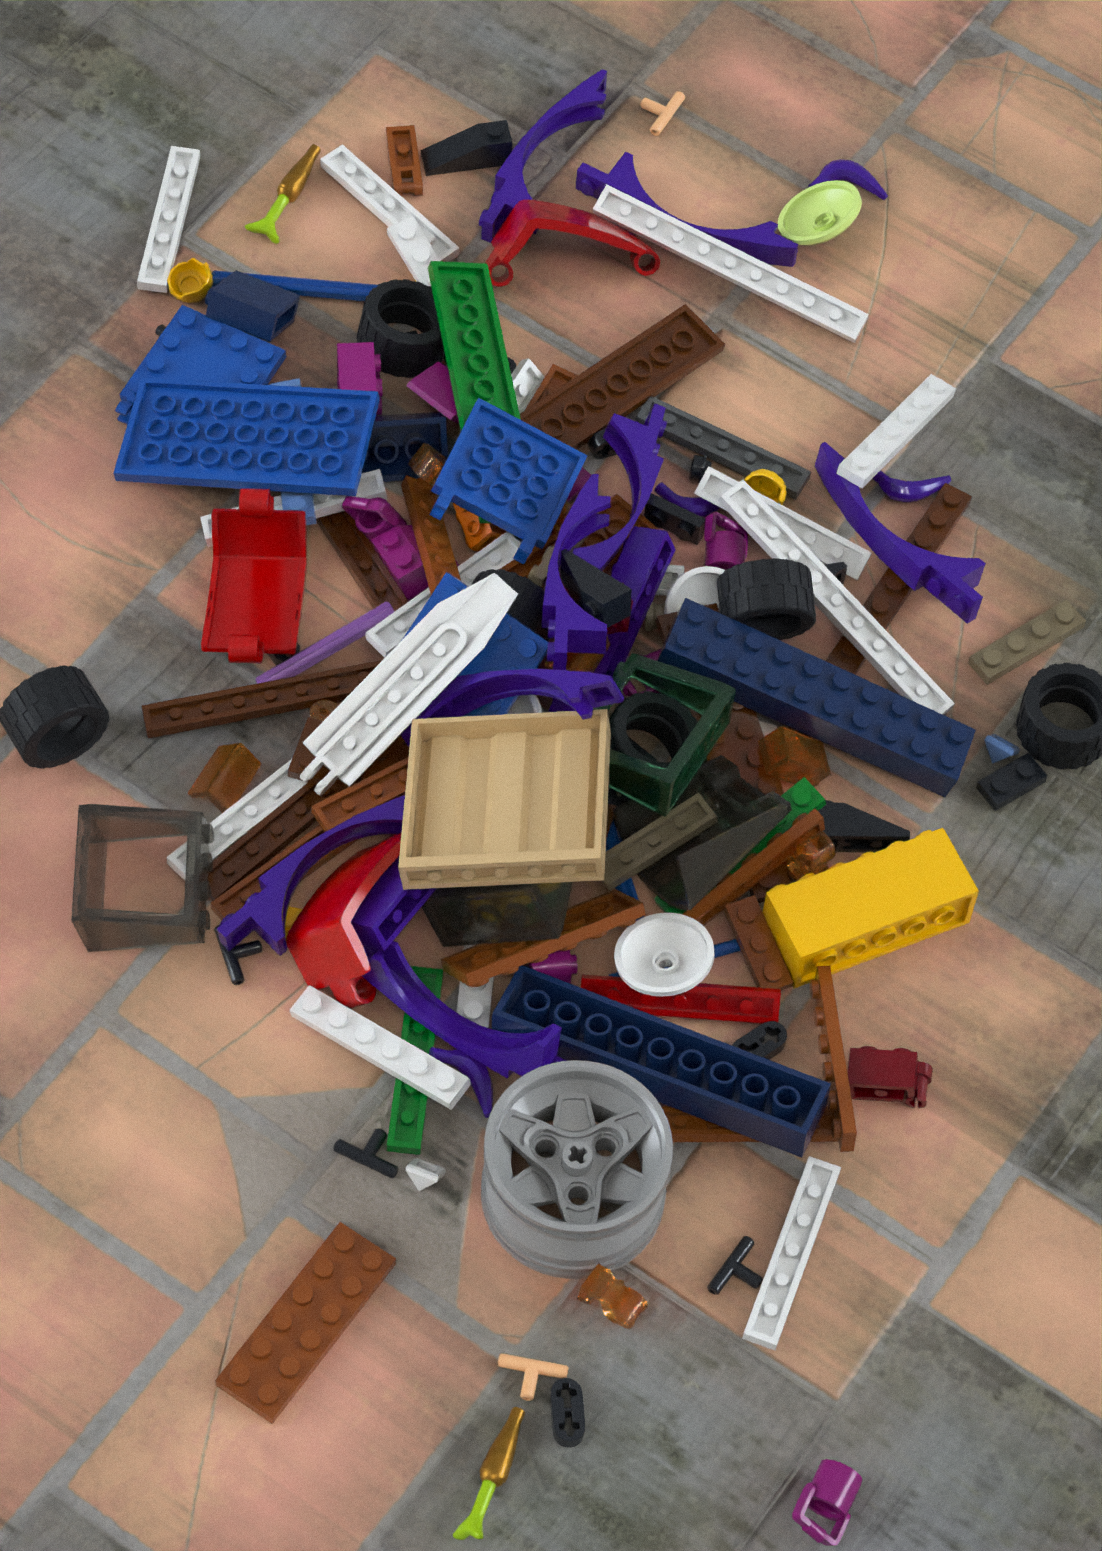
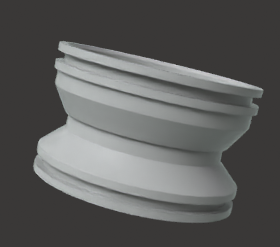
[481,1060,673,1279]

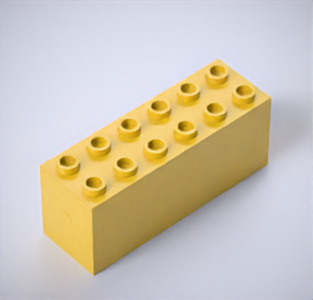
[763,828,979,989]

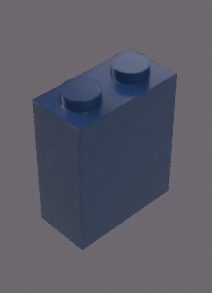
[205,270,300,342]

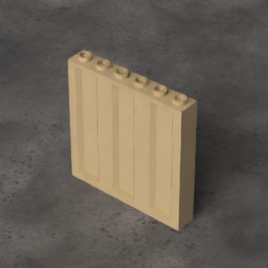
[398,709,611,890]

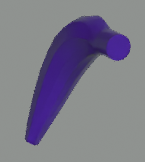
[808,159,888,200]
[872,470,952,503]
[654,482,720,517]
[429,1047,493,1118]

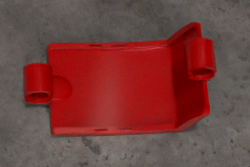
[485,199,660,287]
[201,488,307,664]
[286,832,402,1009]

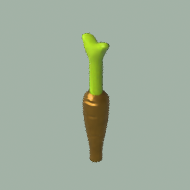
[245,144,321,244]
[453,1407,525,1540]

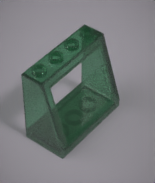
[593,653,736,817]

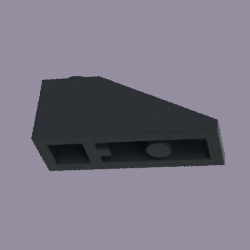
[421,120,512,176]
[561,549,632,628]
[809,800,910,853]

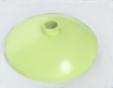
[778,180,862,246]

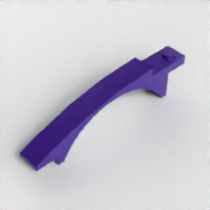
[479,69,607,243]
[576,152,799,267]
[572,404,667,571]
[815,442,986,624]
[542,474,611,670]
[400,669,624,747]
[217,795,405,956]
[362,941,566,1079]

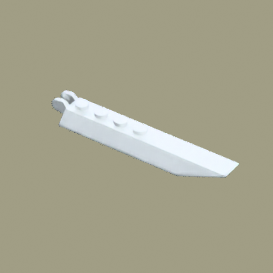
[300,573,518,796]

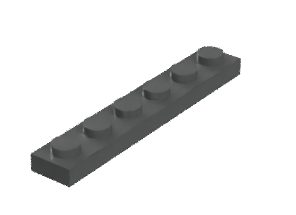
[636,396,811,500]

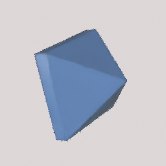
[984,734,1020,763]

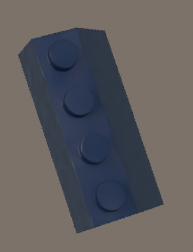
[362,412,448,482]

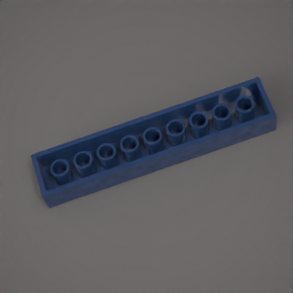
[655,598,976,797]
[491,965,831,1158]

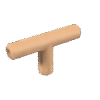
[640,91,685,136]
[498,1353,569,1401]

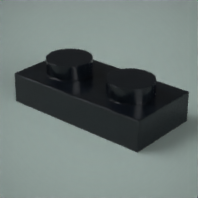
[644,493,705,545]
[976,753,1048,811]

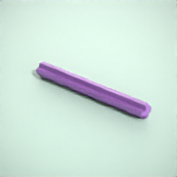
[255,602,395,684]

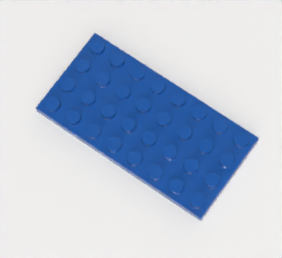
[113,377,380,496]

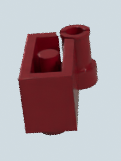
[847,1046,933,1108]

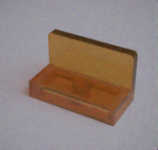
[188,743,262,813]

